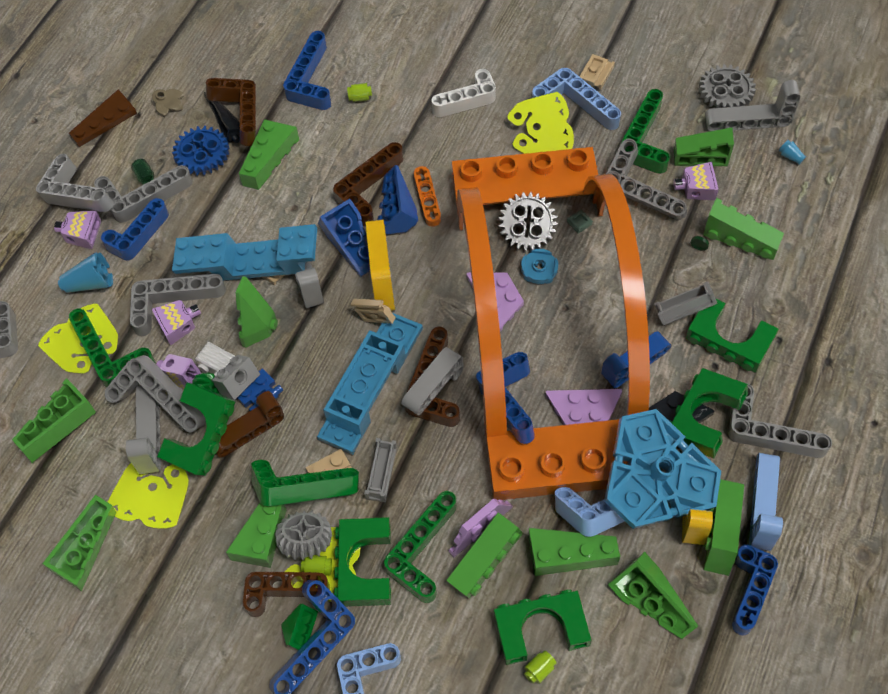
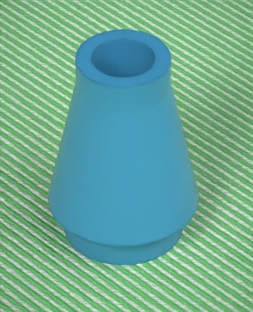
[779,140,806,165]

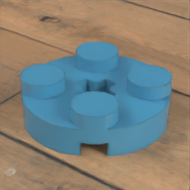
[521,249,558,284]

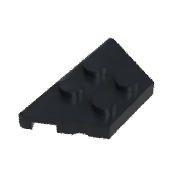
[649,391,715,423]

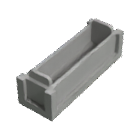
[654,281,718,325]
[364,438,397,503]

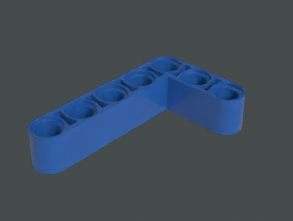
[283,31,332,110]
[476,352,535,444]
[269,580,355,694]

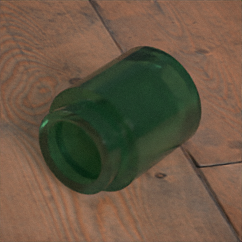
[131,159,154,184]

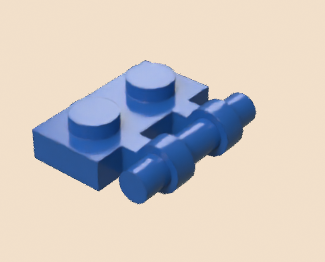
[237,368,283,411]

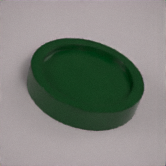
[690,236,709,251]

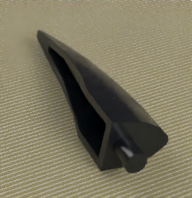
[204,92,240,143]

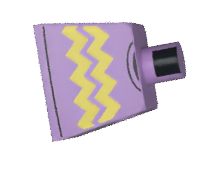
[673,162,719,200]
[54,211,101,249]
[152,300,201,345]
[156,354,201,389]

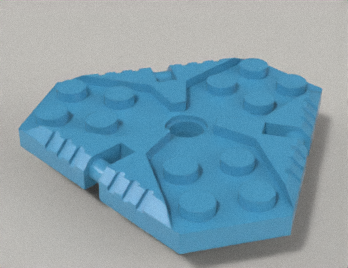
[604,409,721,529]

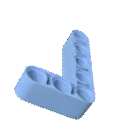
[532,68,621,130]
[749,453,783,551]
[555,487,625,537]
[337,643,401,694]

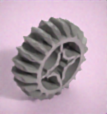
[275,510,332,560]

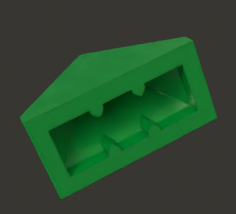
[281,604,318,650]

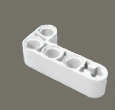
[431,69,496,117]

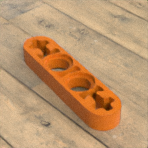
[414,166,441,227]

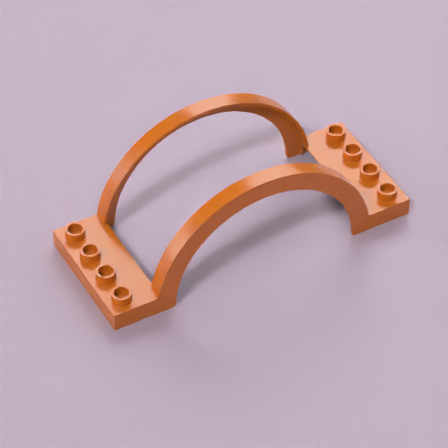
[452,147,650,500]

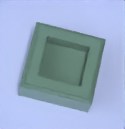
[567,209,593,234]

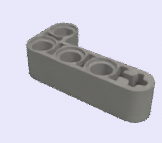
[401,347,464,415]

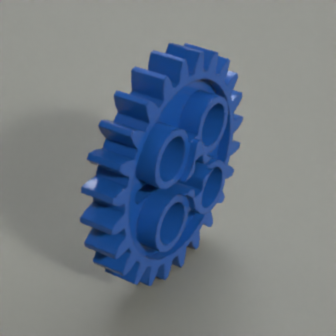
[172,126,230,176]

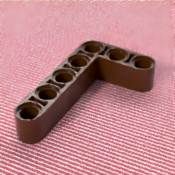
[206,78,256,146]
[333,142,403,226]
[405,326,460,427]

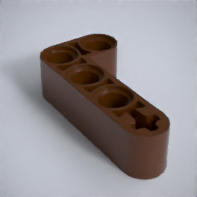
[216,391,284,458]
[243,572,330,617]

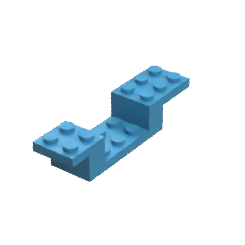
[172,224,317,280]
[317,313,423,455]

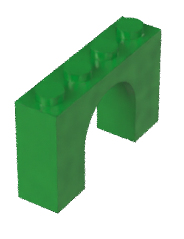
[685,298,779,373]
[670,368,748,459]
[157,382,236,476]
[334,517,391,607]
[494,589,592,665]

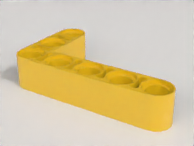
[366,219,395,311]
[682,455,713,545]

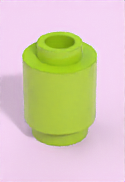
[347,83,372,102]
[301,555,332,576]
[524,650,557,684]

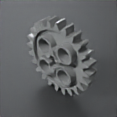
[699,64,756,108]
[498,192,558,251]

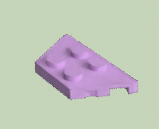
[466,272,524,332]
[546,389,622,425]
[448,499,513,558]

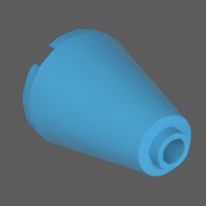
[58,253,113,293]

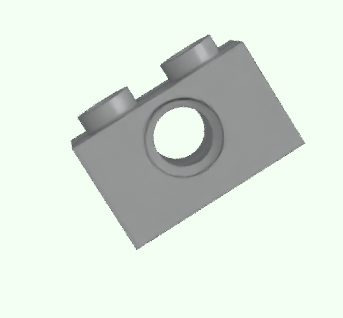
[212,355,260,400]

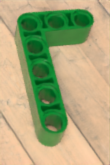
[621,89,670,174]
[69,308,156,388]
[251,460,359,506]
[384,491,457,603]

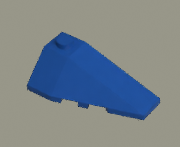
[378,165,418,234]
[318,199,370,277]

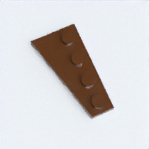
[69,89,137,147]

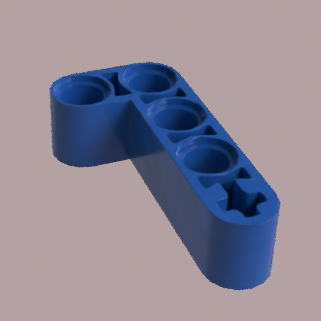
[101,198,169,261]
[601,331,672,388]
[732,545,778,636]

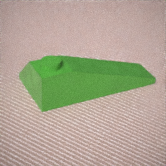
[235,276,278,348]
[608,552,698,639]

